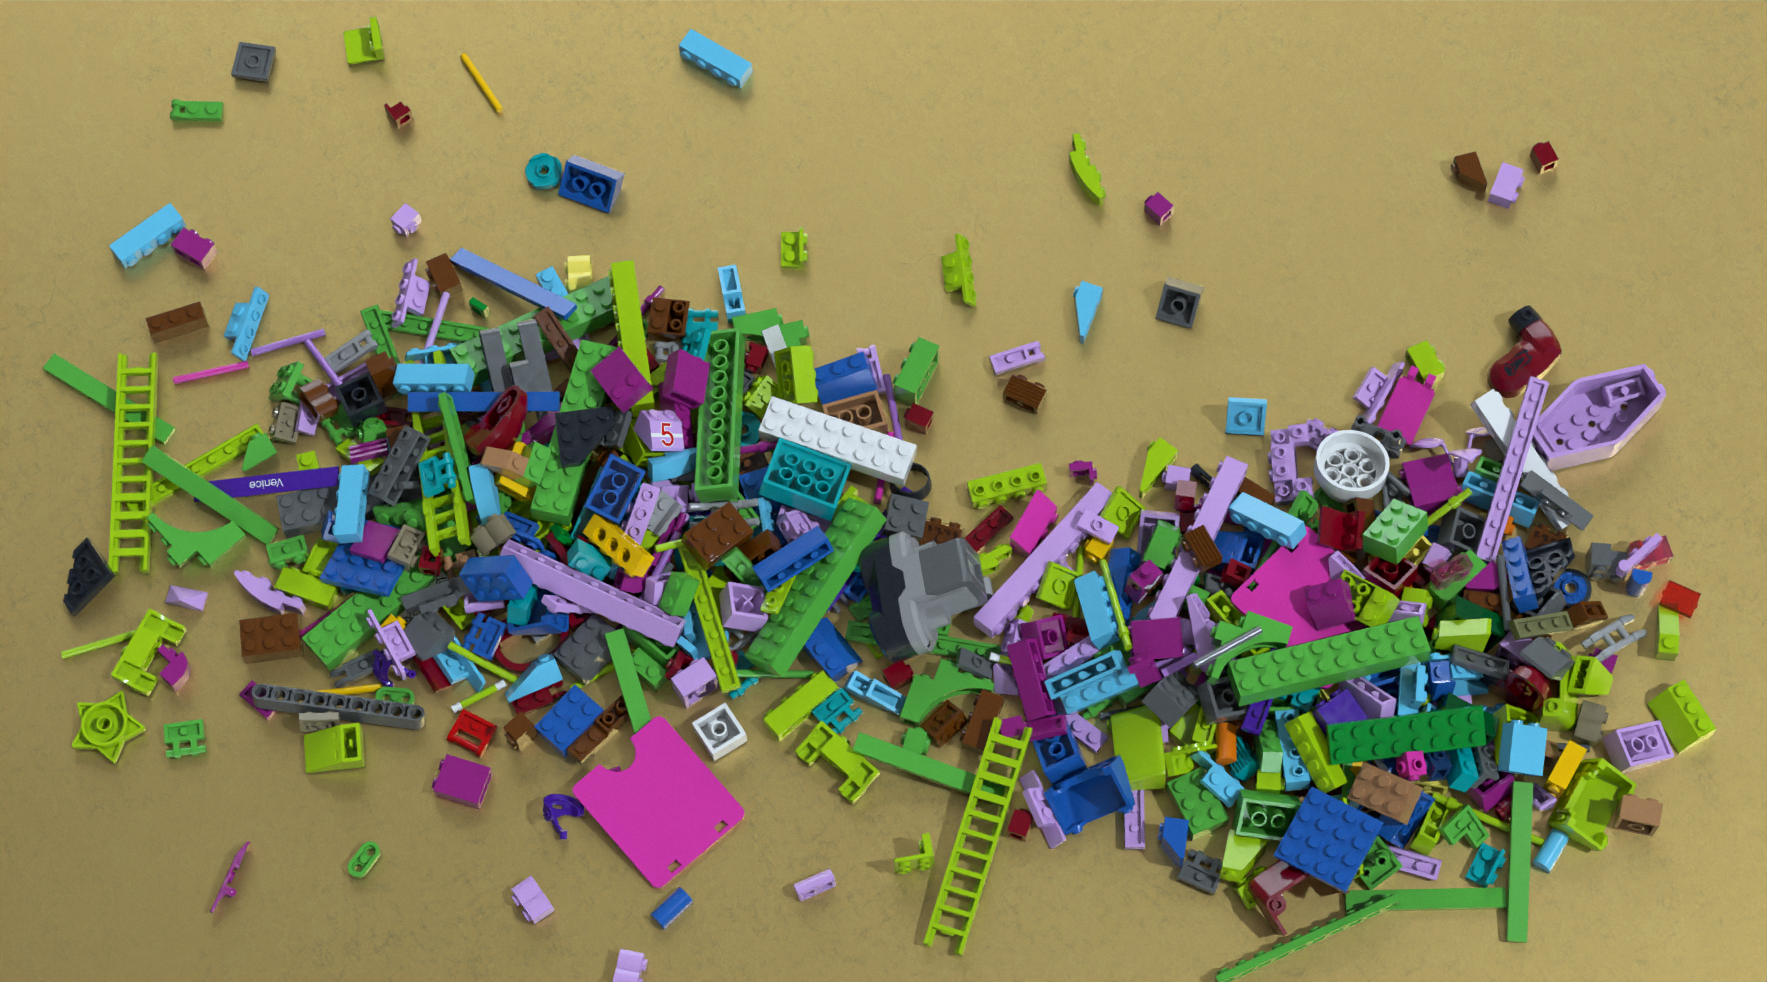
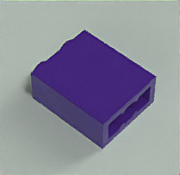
[1312,689,1369,736]

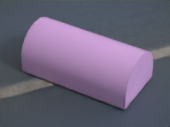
[1602,376,1645,405]
[464,592,505,613]
[793,868,836,901]

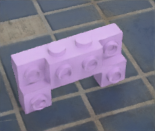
[1268,423,1314,506]

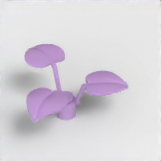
[1409,427,1490,477]

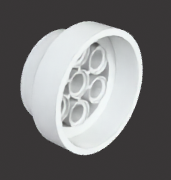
[1314,430,1390,503]

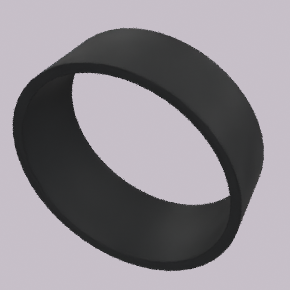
[890,462,932,500]

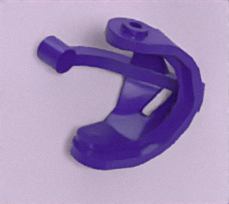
[373,648,416,687]
[543,794,584,839]

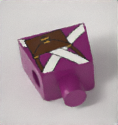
[1124,560,1164,605]

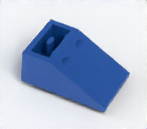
[1212,531,1265,576]

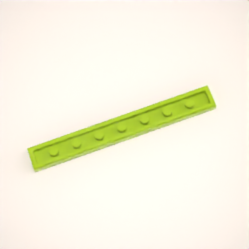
[125,423,264,511]
[678,546,742,694]

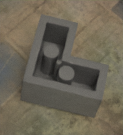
[1585,542,1628,582]

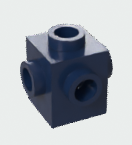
[1423,751,1452,781]

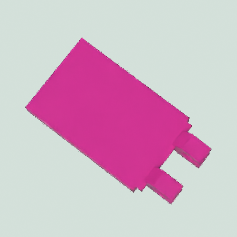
[1378,366,1436,445]

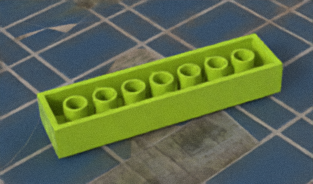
[608,260,655,418]

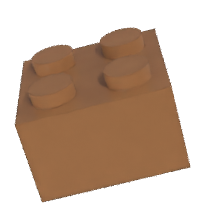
[1613,794,1663,837]

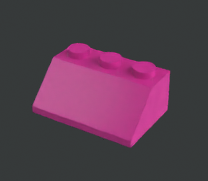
[1010,490,1059,559]

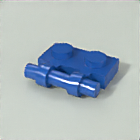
[462,612,507,660]

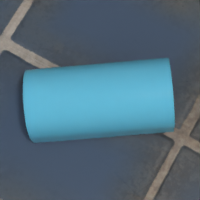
[1532,829,1569,873]

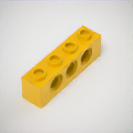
[583,513,655,577]

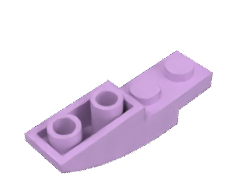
[234,570,306,615]

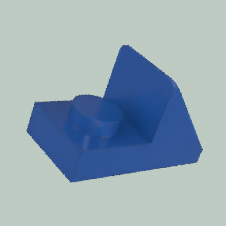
[1427,660,1456,702]

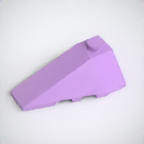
[1186,593,1238,673]

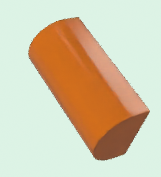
[1215,723,1236,766]

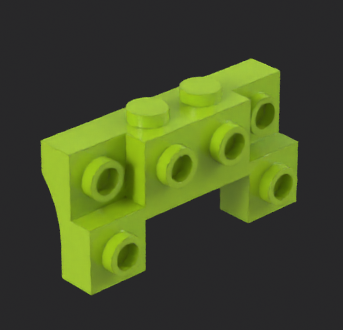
[111,608,186,697]
[795,720,880,805]

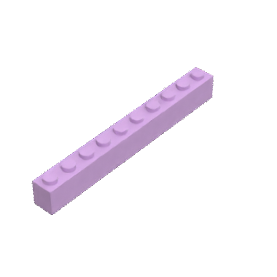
[1146,456,1248,619]
[973,482,1112,638]
[500,539,686,647]

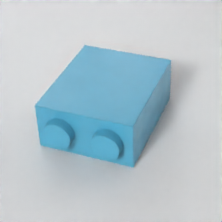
[1498,720,1547,776]

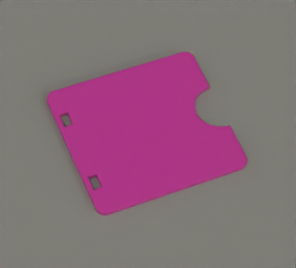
[1230,526,1368,690]
[573,716,744,888]

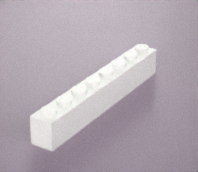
[1470,389,1571,531]

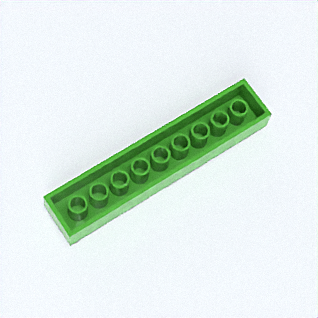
[450,276,615,387]
[695,328,745,503]
[530,340,618,526]
[744,497,887,678]
[302,519,478,672]
[1227,616,1431,707]

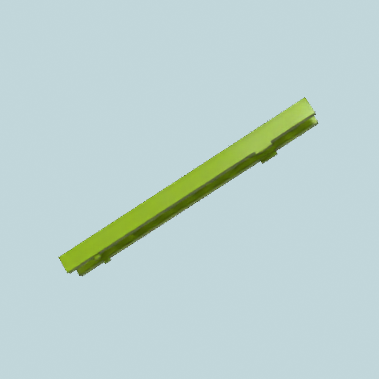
[405,350,471,557]
[109,352,159,575]
[923,717,1033,956]

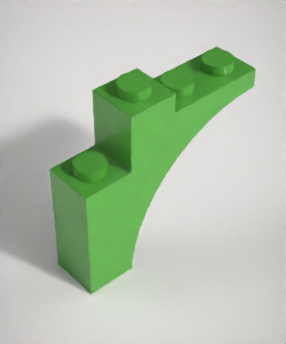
[732,308,810,347]
[373,488,454,532]
[147,512,246,568]
[1206,611,1293,685]
[900,659,995,727]

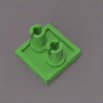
[268,361,312,406]
[1360,834,1403,890]

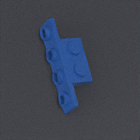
[475,511,545,552]

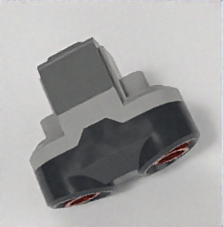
[859,531,993,664]

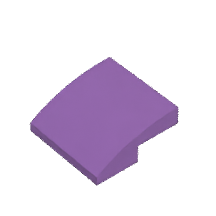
[1156,647,1198,677]

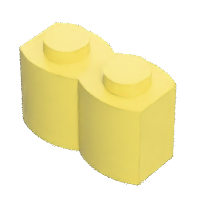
[564,255,593,293]

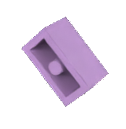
[1488,162,1525,209]

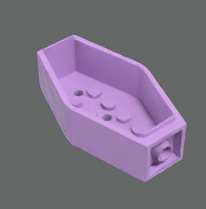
[1532,364,1666,471]

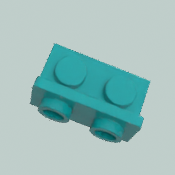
[1464,843,1506,888]

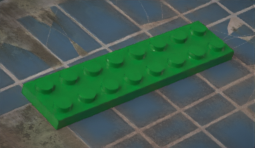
[1326,705,1486,765]

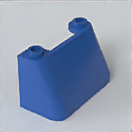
[507,550,569,636]
[1044,755,1135,835]

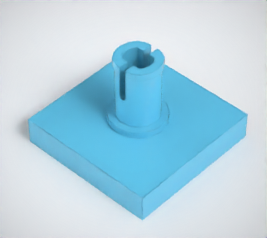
[1225,397,1267,435]

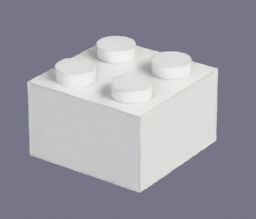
[692,703,747,761]

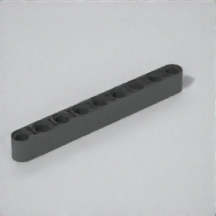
[252,684,425,730]

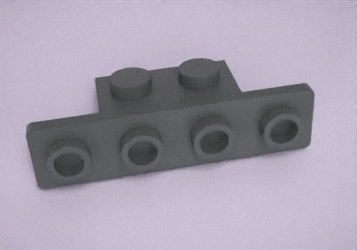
[1520,470,1593,531]
[401,576,471,614]

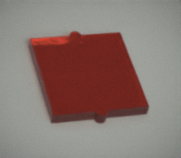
[1659,580,1701,619]

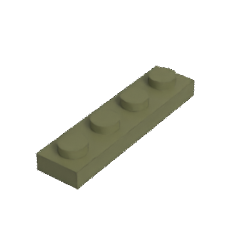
[1508,611,1574,641]

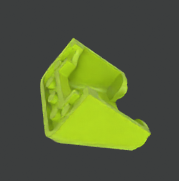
[1539,641,1578,733]
[1106,705,1166,791]
[1548,758,1637,851]

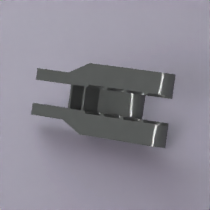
[479,319,553,445]

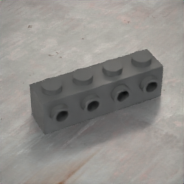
[368,425,431,507]

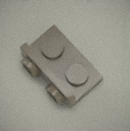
[268,402,299,445]
[387,524,427,572]
[299,711,340,732]

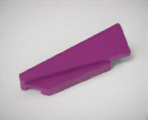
[521,402,562,445]

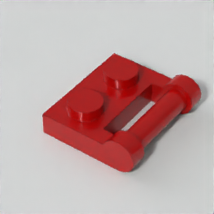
[446,709,498,758]

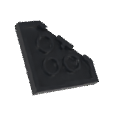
[555,406,615,468]
[63,537,116,616]
[1526,537,1575,598]

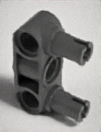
[1351,415,1407,459]

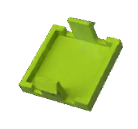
[302,537,339,579]

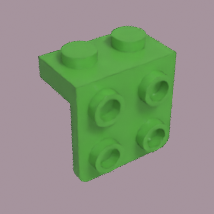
[266,535,309,570]

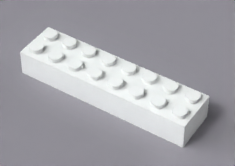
[759,396,917,487]

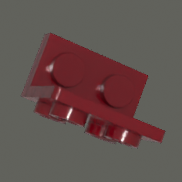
[1317,506,1365,553]

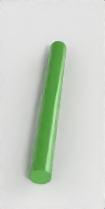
[736,669,814,678]

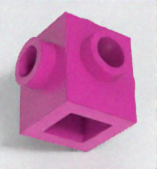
[1396,751,1427,782]

